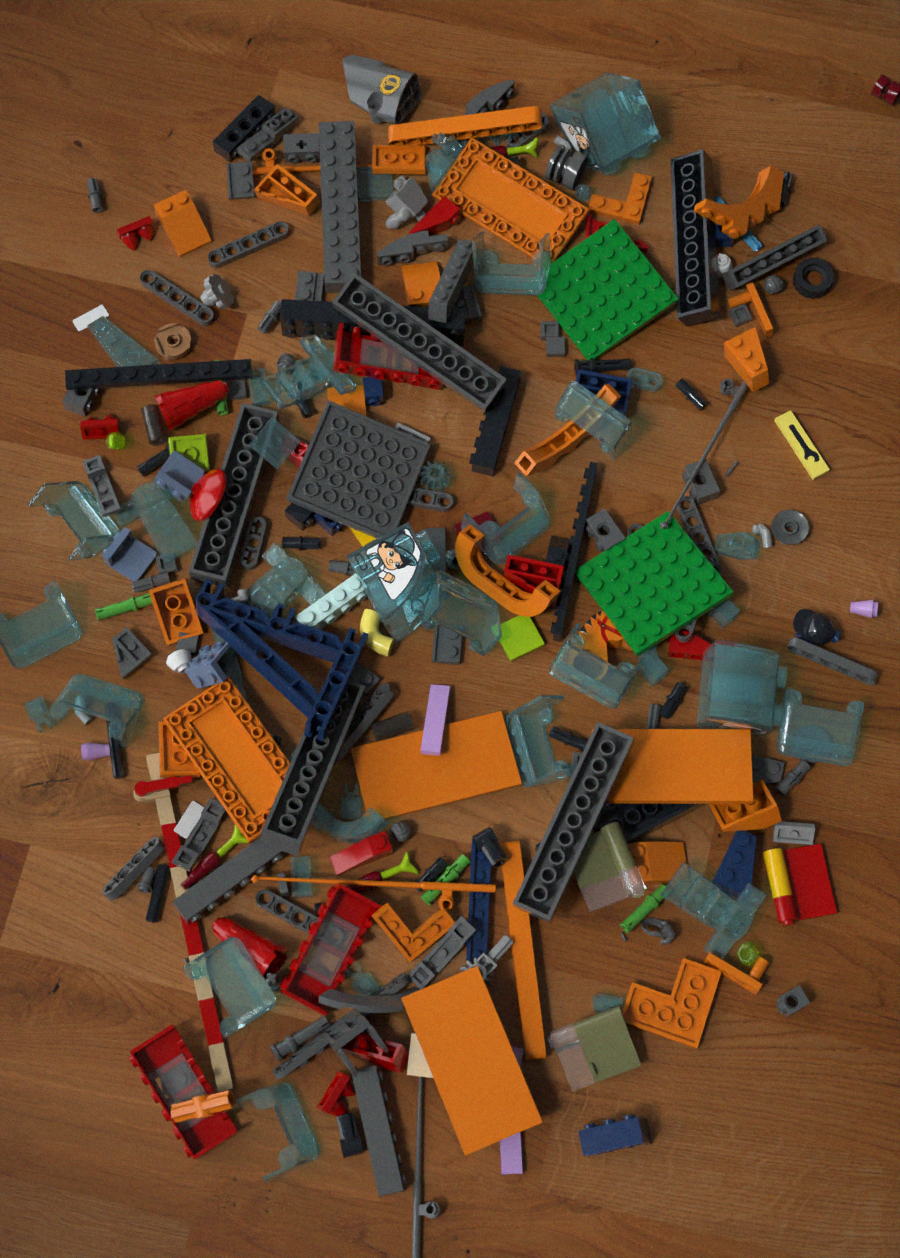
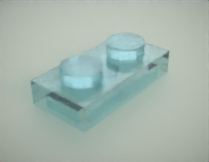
[248,368,270,406]
[290,856,313,898]

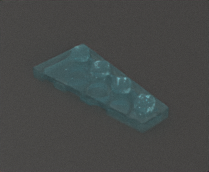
[87,316,159,367]

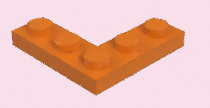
[588,173,652,225]
[371,903,455,963]

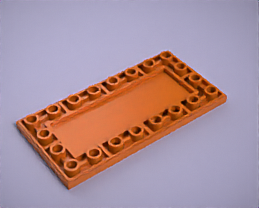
[432,137,590,267]
[163,676,290,844]
[350,711,522,824]
[592,729,753,804]
[401,966,543,1156]

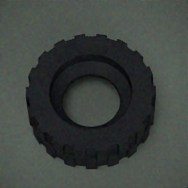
[793,257,835,299]

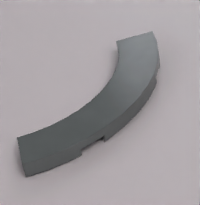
[319,987,420,1013]

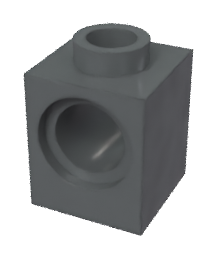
[776,985,810,1018]

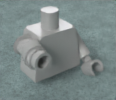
[385,176,427,229]

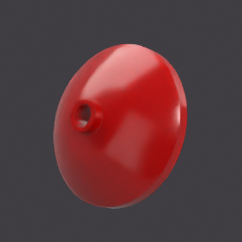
[190,469,227,522]

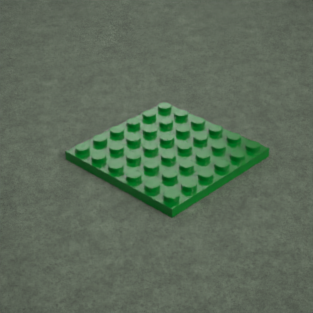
[527,219,679,360]
[574,511,734,657]

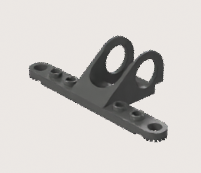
[272,973,409,1079]

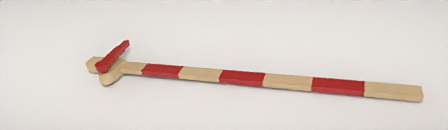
[134,753,233,1093]

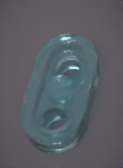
[626,367,663,392]

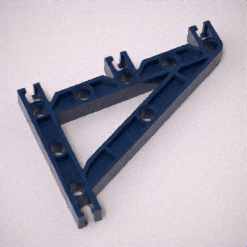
[196,579,368,742]

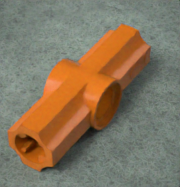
[170,1090,236,1123]

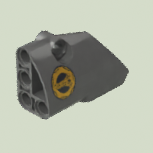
[342,55,421,124]

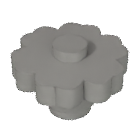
[201,273,234,310]

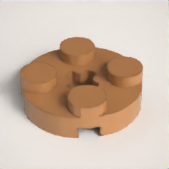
[154,323,192,360]

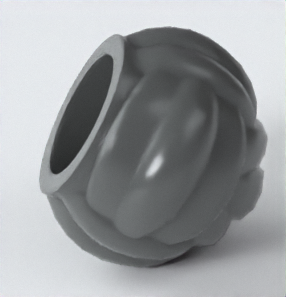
[764,275,784,294]
[276,353,296,373]
[445,549,460,569]
[390,821,411,842]

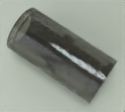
[141,404,167,446]
[371,711,414,741]

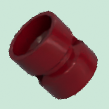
[871,74,900,106]

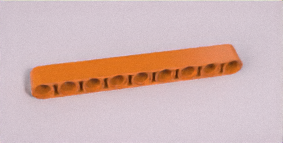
[388,106,542,146]

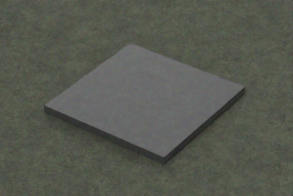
[286,400,431,543]

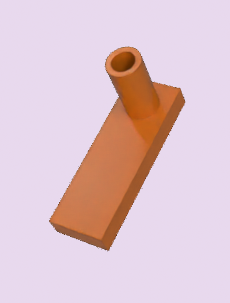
[727,282,773,338]
[703,952,769,995]

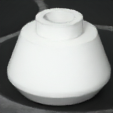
[717,253,733,277]
[166,649,191,674]

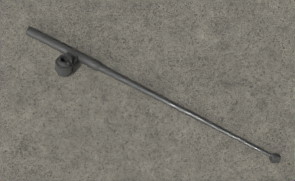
[660,378,748,529]
[412,1076,442,1258]

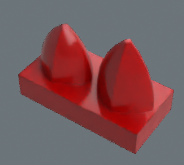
[116,215,153,251]
[80,413,120,440]
[316,1072,356,1116]

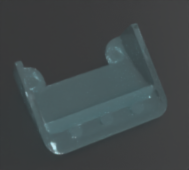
[421,570,502,656]
[0,580,82,668]
[48,674,144,748]
[776,688,864,766]
[182,937,276,1039]

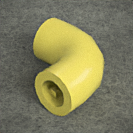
[359,609,394,657]

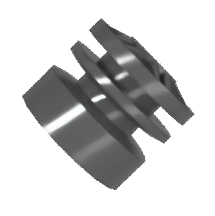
[545,144,589,191]

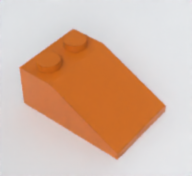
[154,190,212,257]
[401,262,440,307]
[148,577,203,645]
[709,780,782,832]
[627,842,689,888]

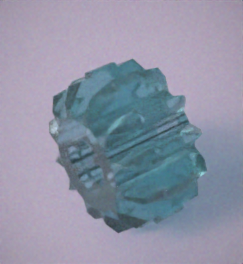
[419,460,451,491]

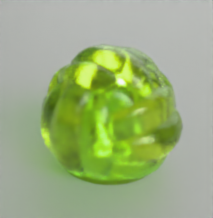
[106,431,126,449]
[737,942,760,966]

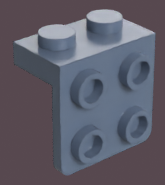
[153,451,204,502]
[102,527,157,582]
[185,641,230,689]

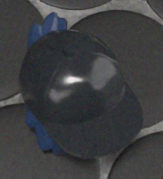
[793,609,841,645]

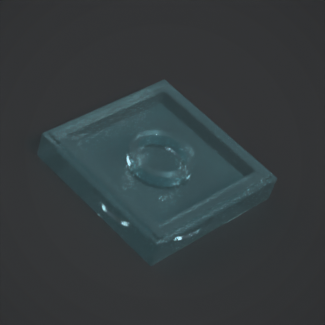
[356,166,393,201]
[249,417,301,469]

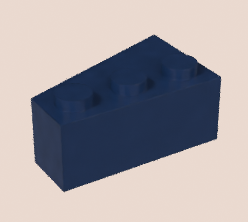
[574,369,632,420]
[711,830,756,903]
[578,1114,652,1157]

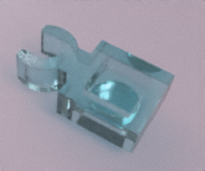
[24,696,52,733]
[341,784,361,819]
[346,963,380,996]

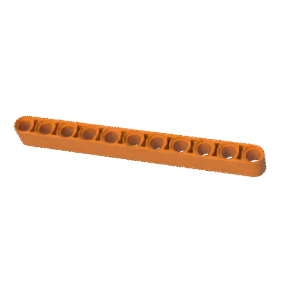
[499,841,546,1060]

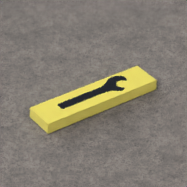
[774,410,830,480]

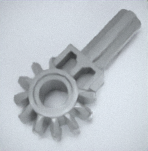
[461,935,513,987]

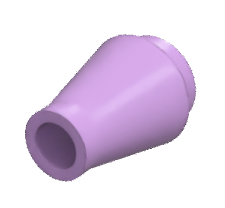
[850,600,878,619]
[81,742,110,761]

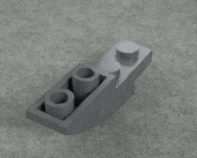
[465,80,515,115]
[237,107,299,162]
[377,230,448,266]

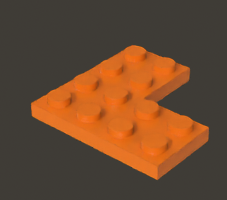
[622,958,722,1049]

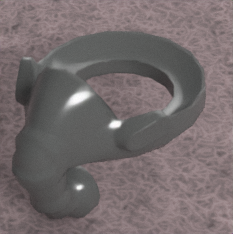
[641,918,675,945]

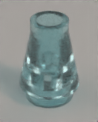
[592,993,623,1013]

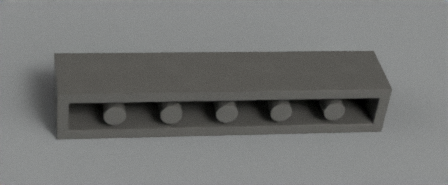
[721,224,828,290]
[428,239,476,323]
[173,838,284,924]
[352,1065,407,1198]

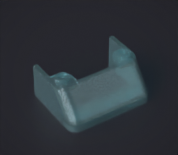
[472,232,551,295]
[554,380,632,460]
[461,472,551,564]
[28,481,119,561]
[549,623,645,708]
[505,695,577,787]
[233,1083,320,1184]

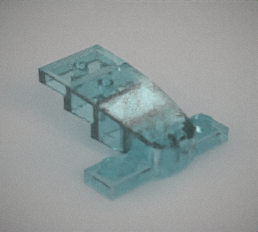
[260,334,357,409]
[112,482,197,564]
[243,542,327,618]
[661,862,766,960]

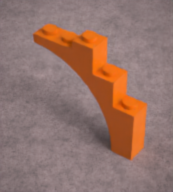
[694,165,784,239]
[515,383,621,476]

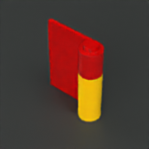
[763,844,837,926]

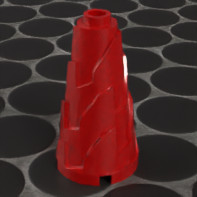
[155,380,230,430]
[212,917,288,983]

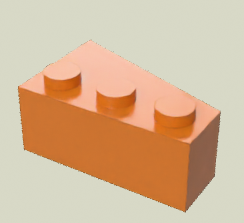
[254,164,320,216]
[724,327,769,392]

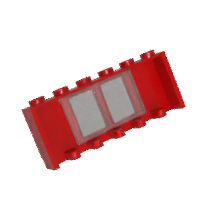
[332,323,443,390]
[279,883,382,1016]
[129,1024,238,1160]

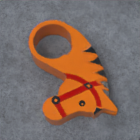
[568,611,632,690]

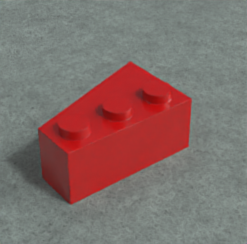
[503,554,564,608]

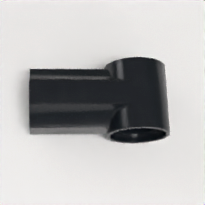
[472,827,507,868]
[336,1113,364,1158]

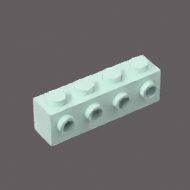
[295,573,368,630]

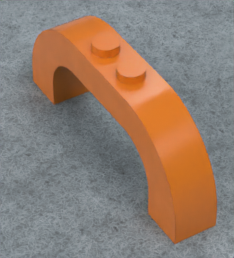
[455,524,560,617]

